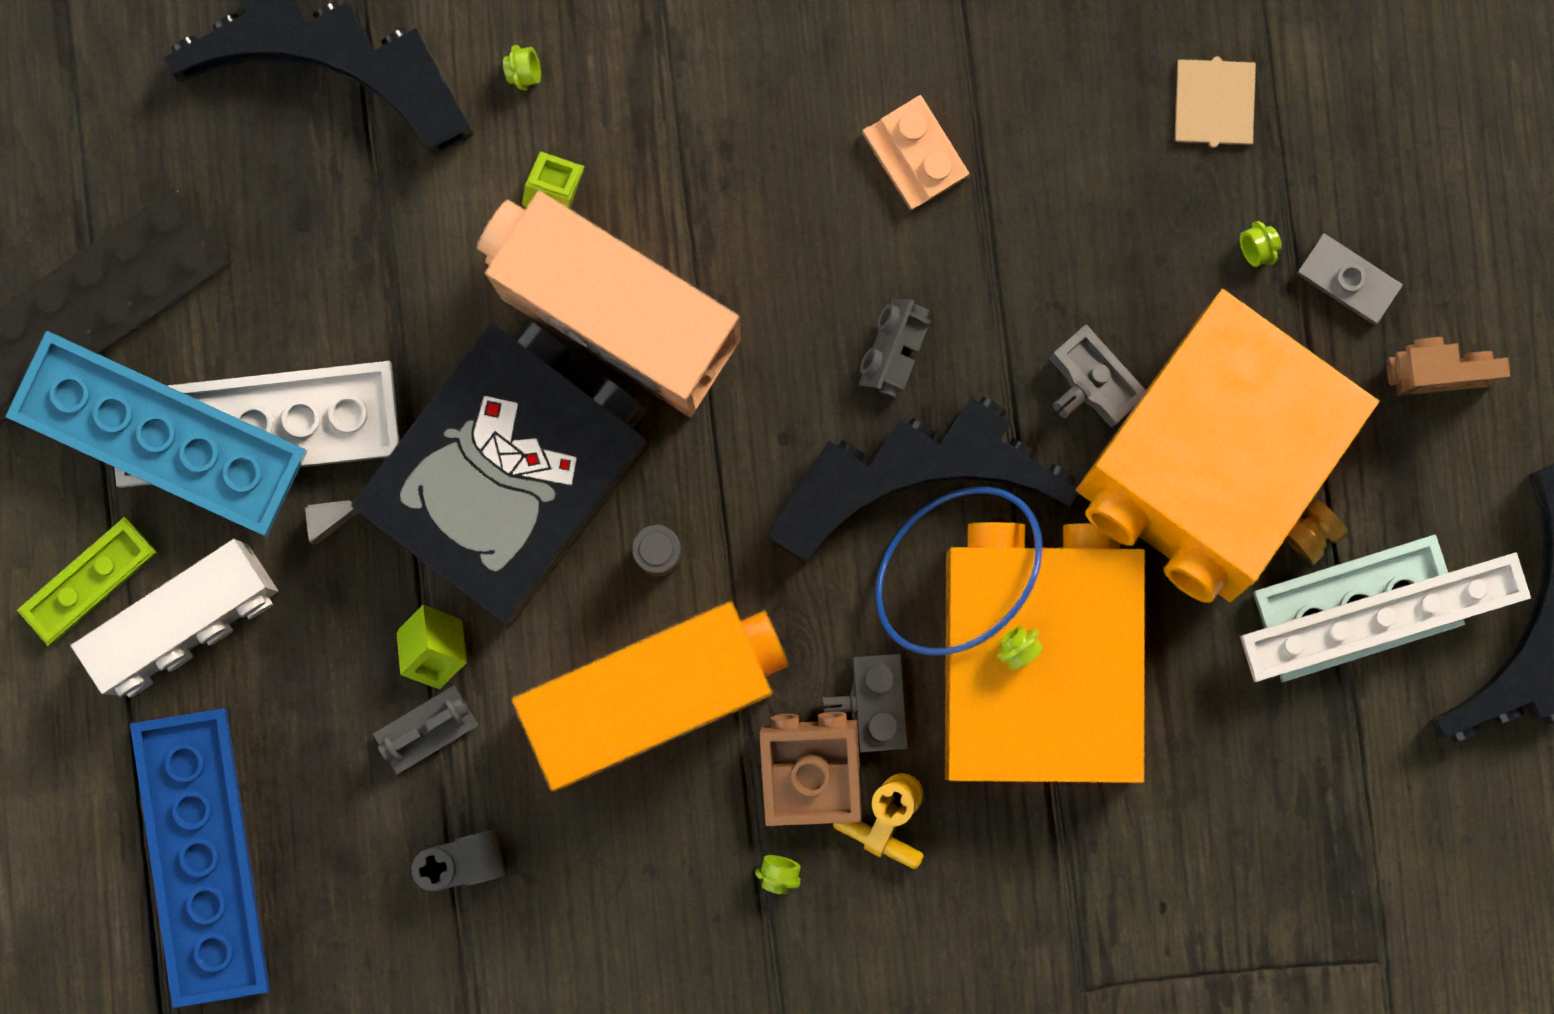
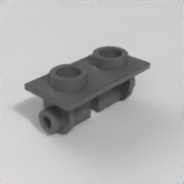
[858,298,931,398]
[373,685,479,775]

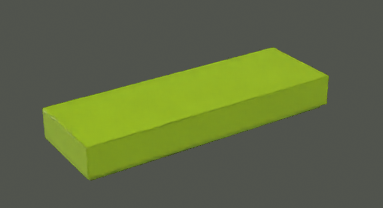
[17,517,158,646]

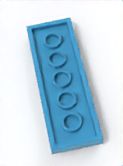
[5,331,308,537]

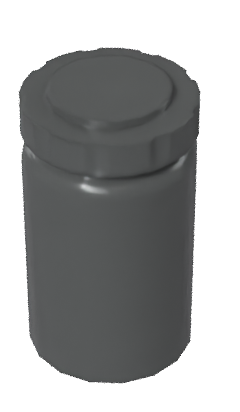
[632,525,682,577]

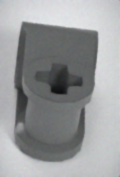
[411,829,507,891]

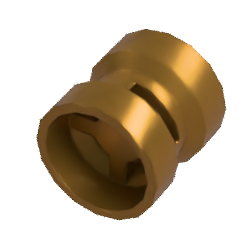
[1285,499,1348,565]

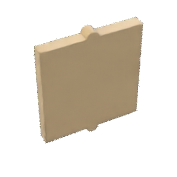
[1175,56,1256,148]

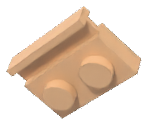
[862,95,970,212]

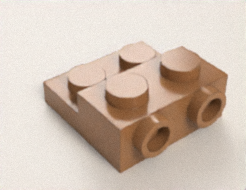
[1386,337,1510,396]
[760,712,862,826]

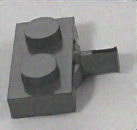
[1049,324,1146,428]
[821,654,907,752]

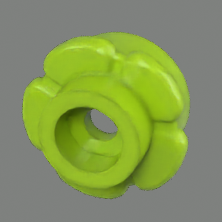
[503,45,541,91]
[1240,221,1282,267]
[997,626,1043,670]
[755,855,801,894]

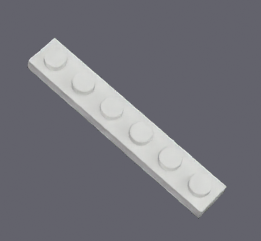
[1240,552,1531,682]

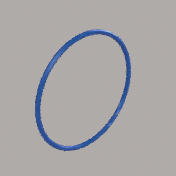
[875,486,1042,656]

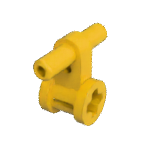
[833,773,924,870]

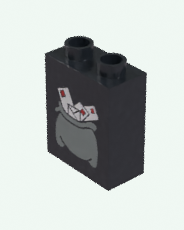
[351,318,648,626]

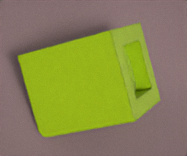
[397,604,467,689]

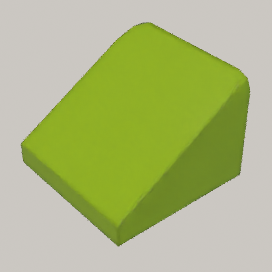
[522,151,584,209]

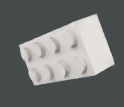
[71,539,279,698]

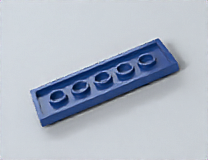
[130,708,270,1008]

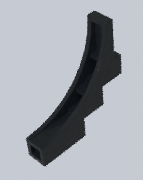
[163,0,474,157]
[767,396,1079,564]
[1429,464,1554,743]

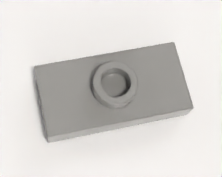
[1296,233,1403,326]

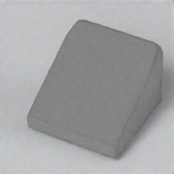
[305,500,359,545]

